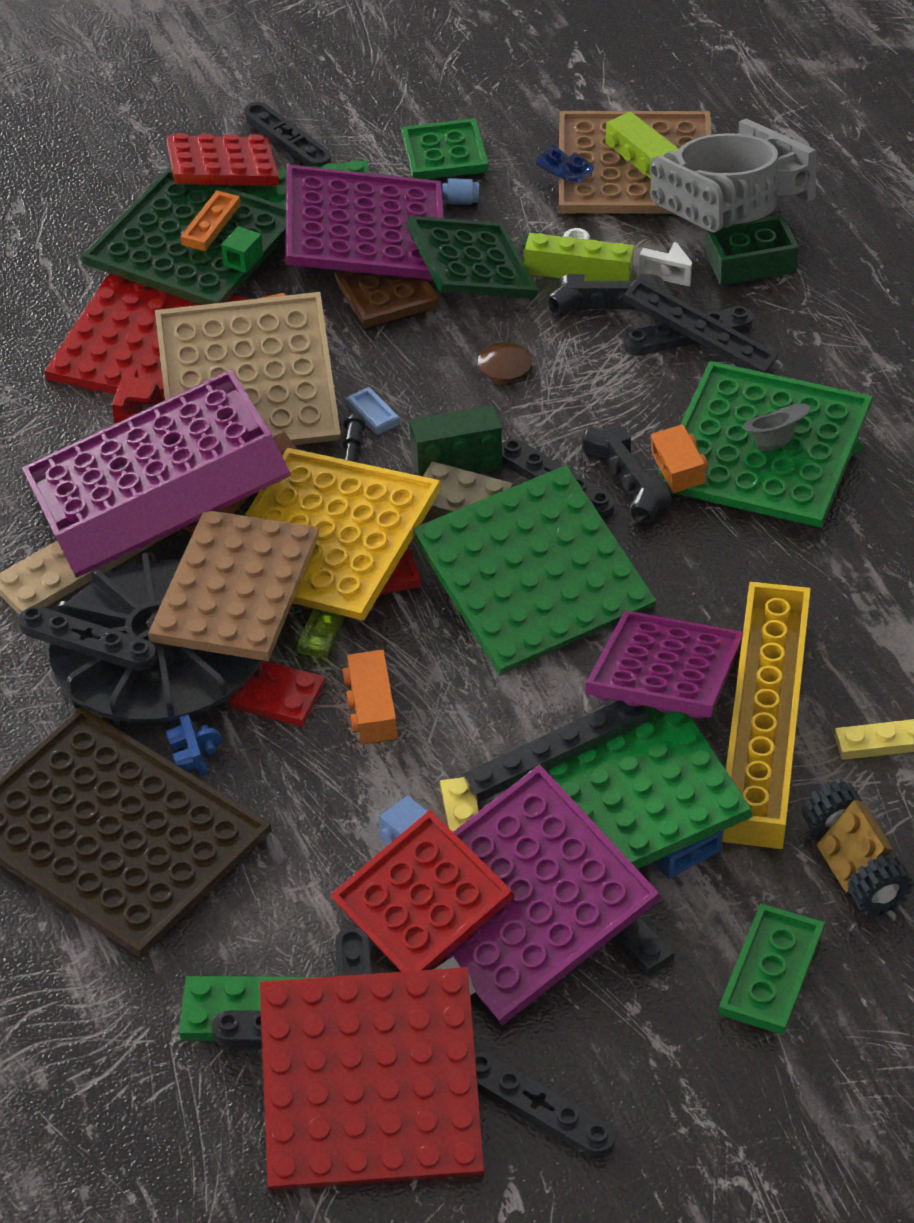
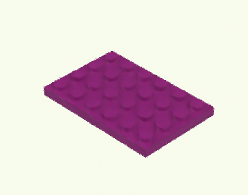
[585,610,743,718]

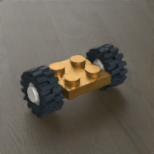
[801,781,914,916]

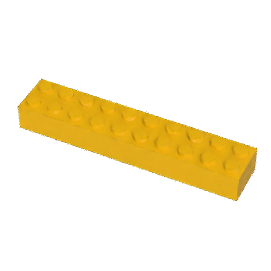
[722,582,811,849]

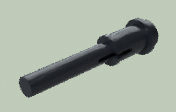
[343,414,366,462]

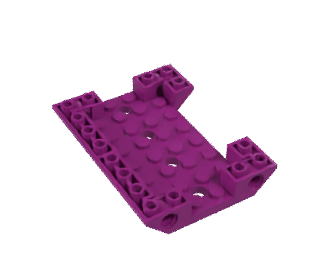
[22,370,291,578]

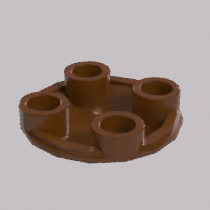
[478,343,532,385]

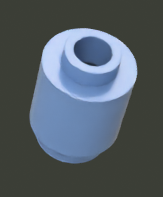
[442,178,479,205]

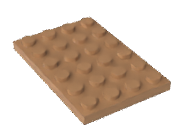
[148,511,319,661]

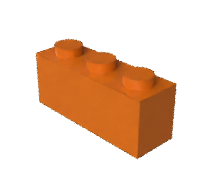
[342,650,398,744]

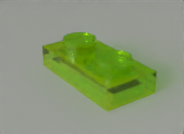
[297,608,345,659]

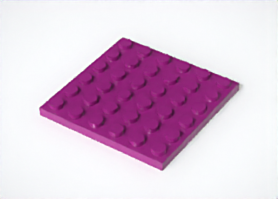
[286,164,443,281]
[445,764,662,1026]

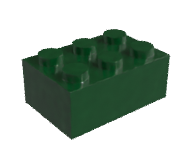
[705,215,799,285]
[410,405,502,477]

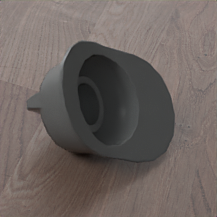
[743,404,810,452]

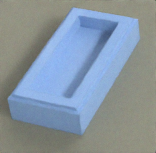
[346,387,400,436]

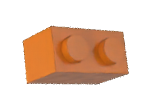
[651,424,708,493]

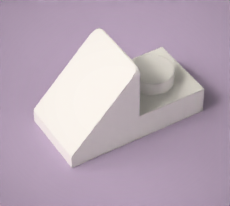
[639,242,692,286]

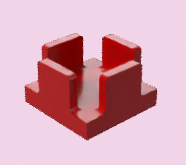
[112,367,163,424]

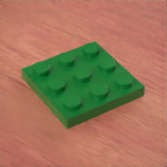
[401,118,489,180]

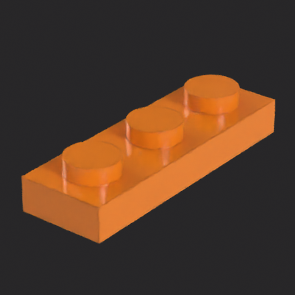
[181,190,241,251]

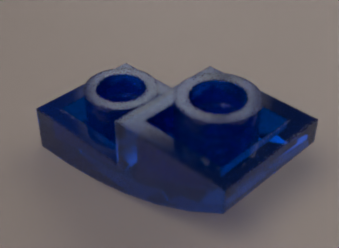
[536,145,595,182]

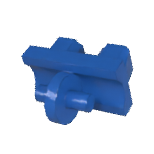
[166,714,222,776]

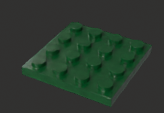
[406,216,538,298]

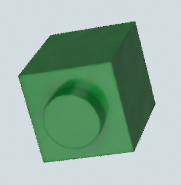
[221,226,263,273]

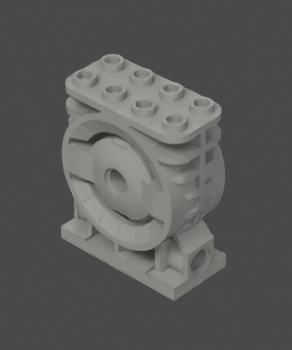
[650,118,817,233]

